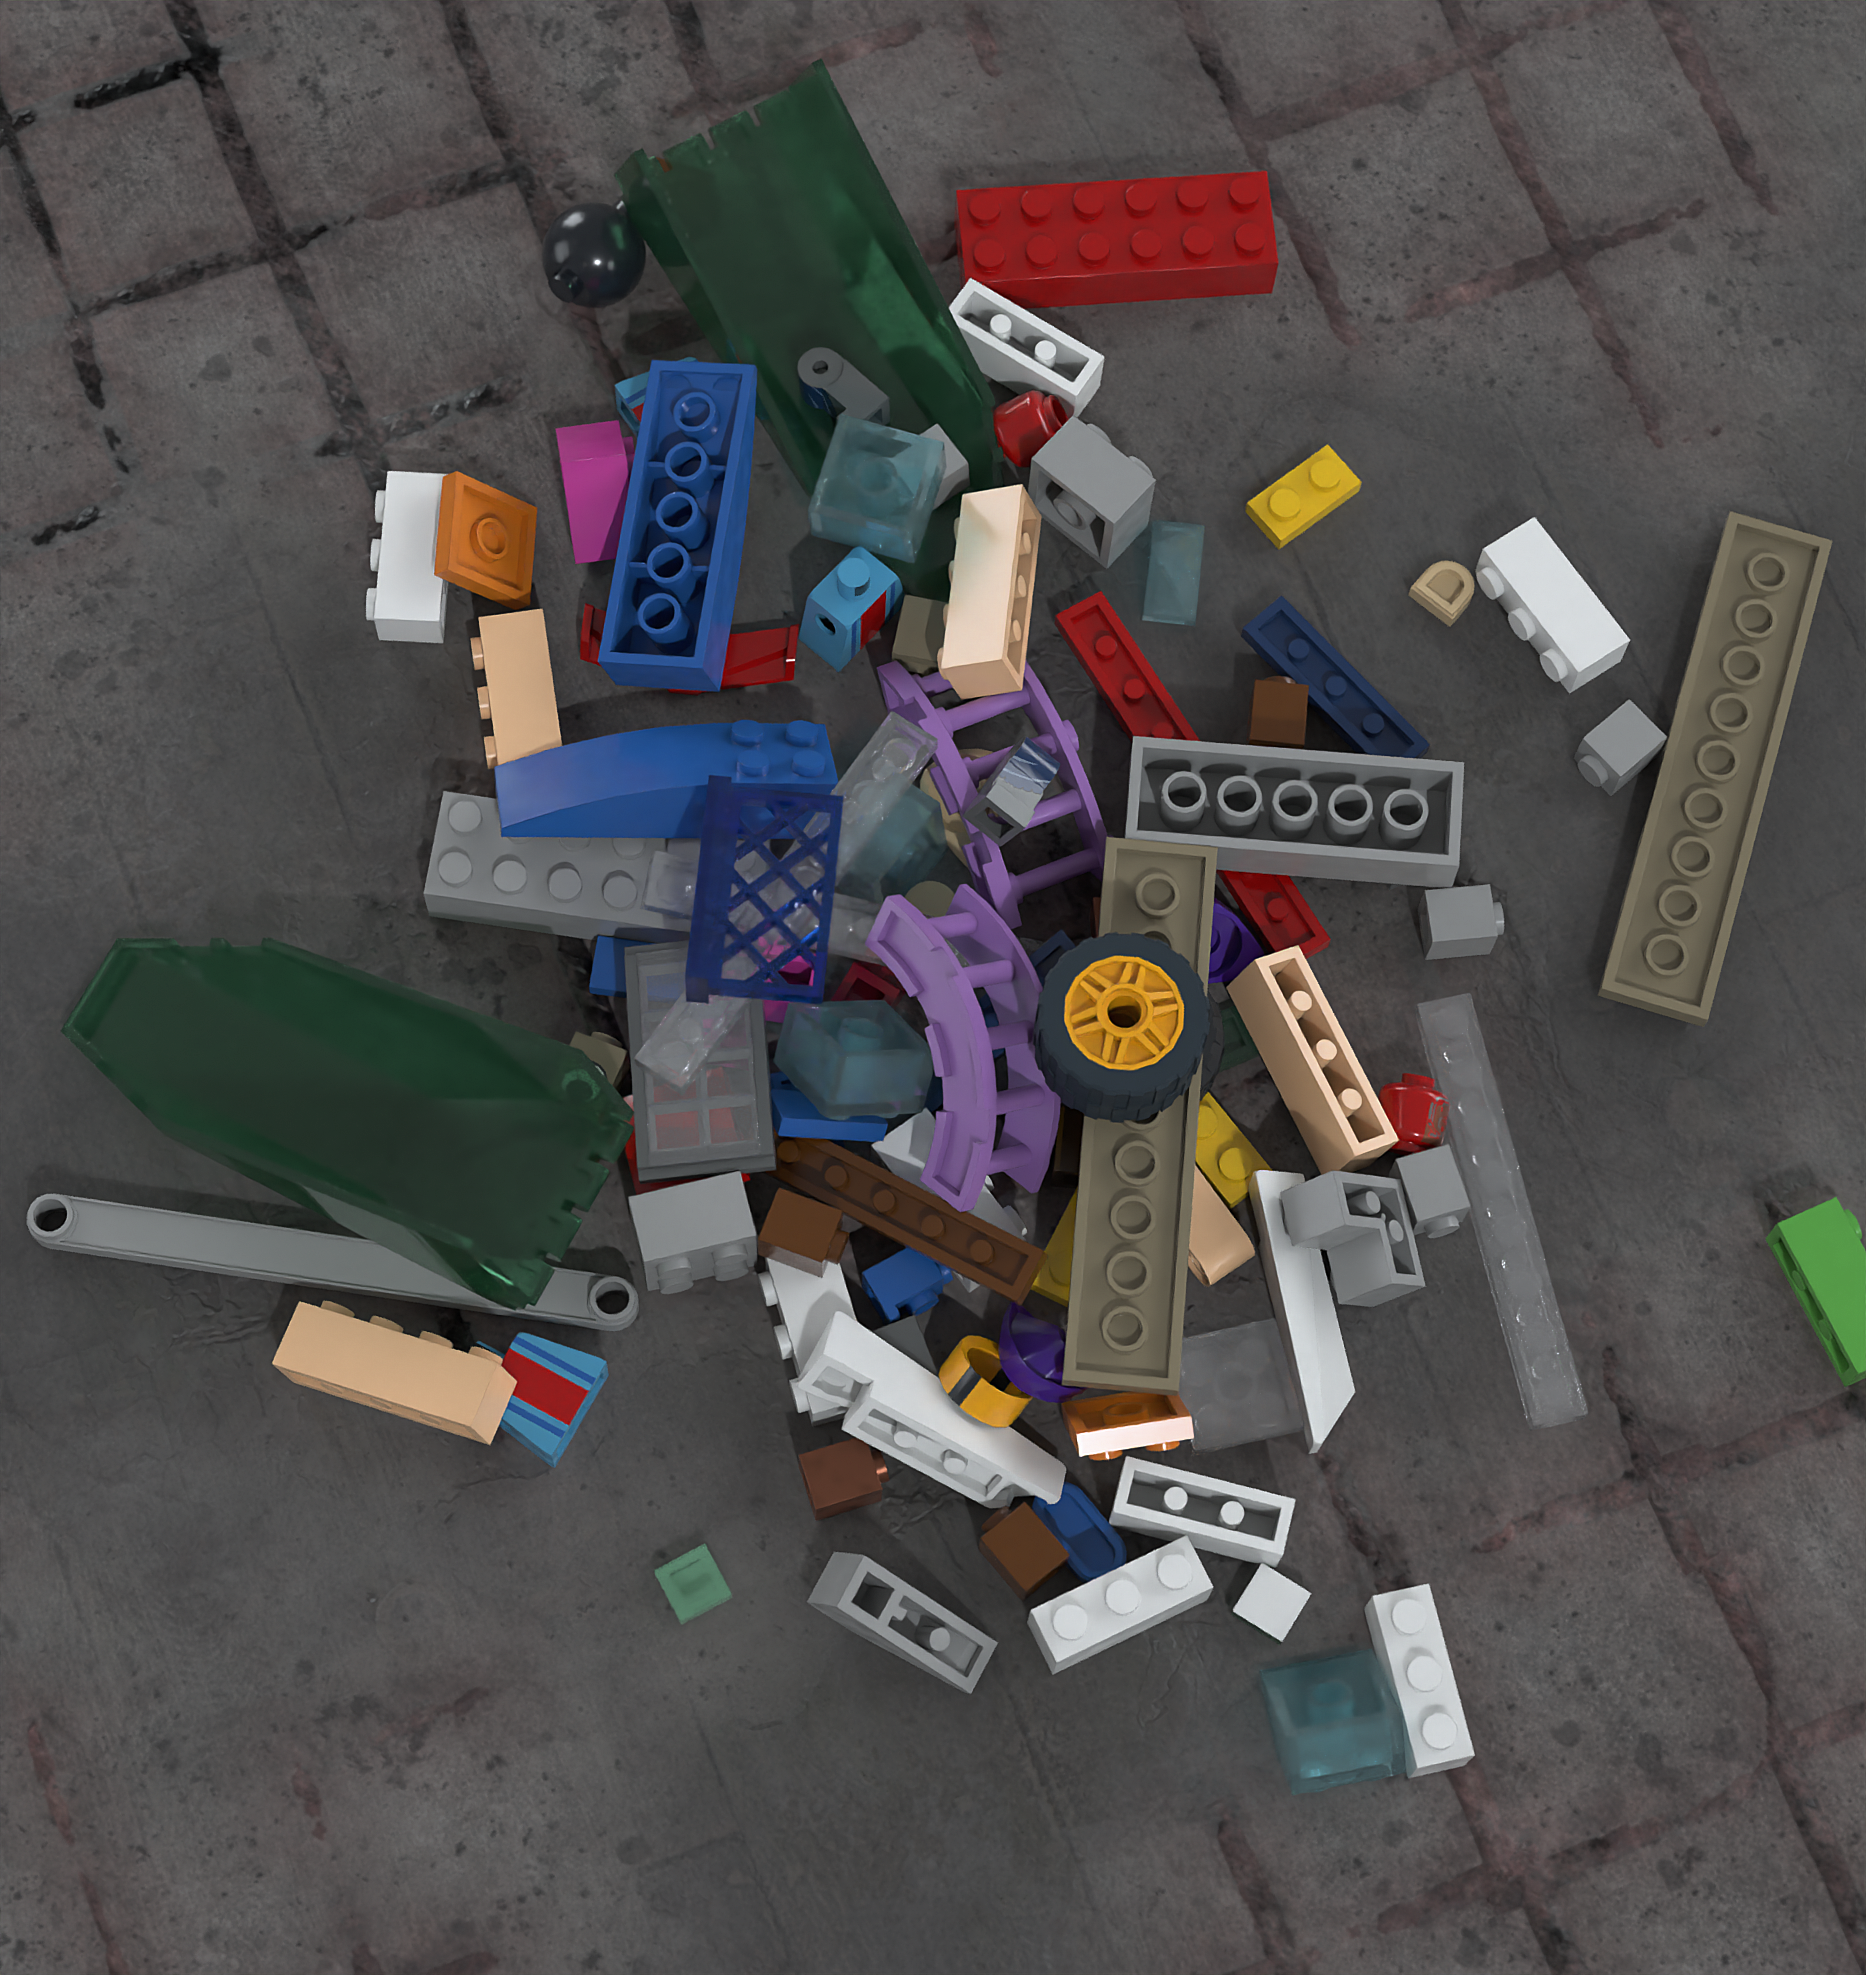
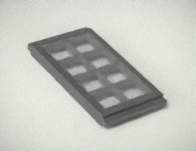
[624,933,776,1184]

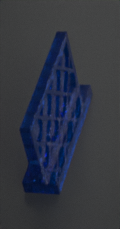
[685,775,844,1005]

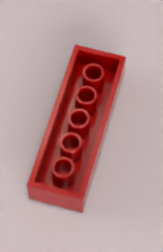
[954,171,1279,309]

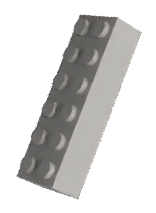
[1124,736,1464,888]
[424,791,771,944]

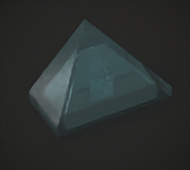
[1142,520,1205,626]

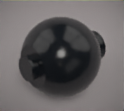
[542,201,647,308]

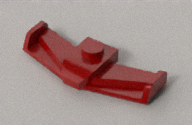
[580,603,799,696]

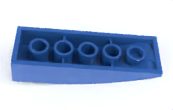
[598,360,757,692]
[494,720,839,839]

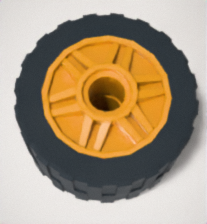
[1033,932,1210,1123]

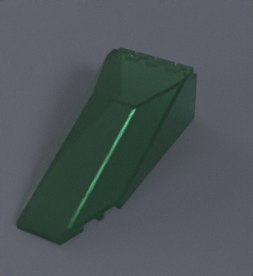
[614,59,1005,603]
[61,937,635,1311]

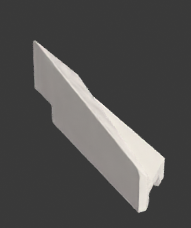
[1248,1170,1355,1454]
[796,1311,1066,1508]

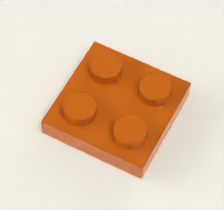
[434,471,538,610]
[1061,1392,1194,1460]

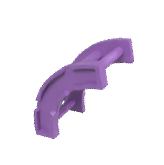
[877,660,1113,929]
[865,884,1061,1212]

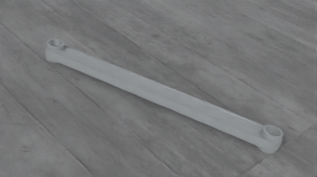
[27,1194,639,1331]

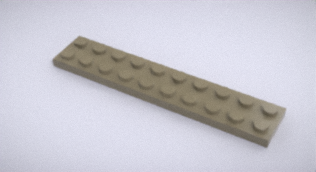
[1597,511,1832,1027]
[1062,837,1218,1396]

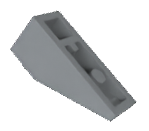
[807,1552,997,1694]

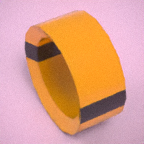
[938,1335,1033,1428]

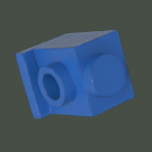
[862,1248,953,1326]

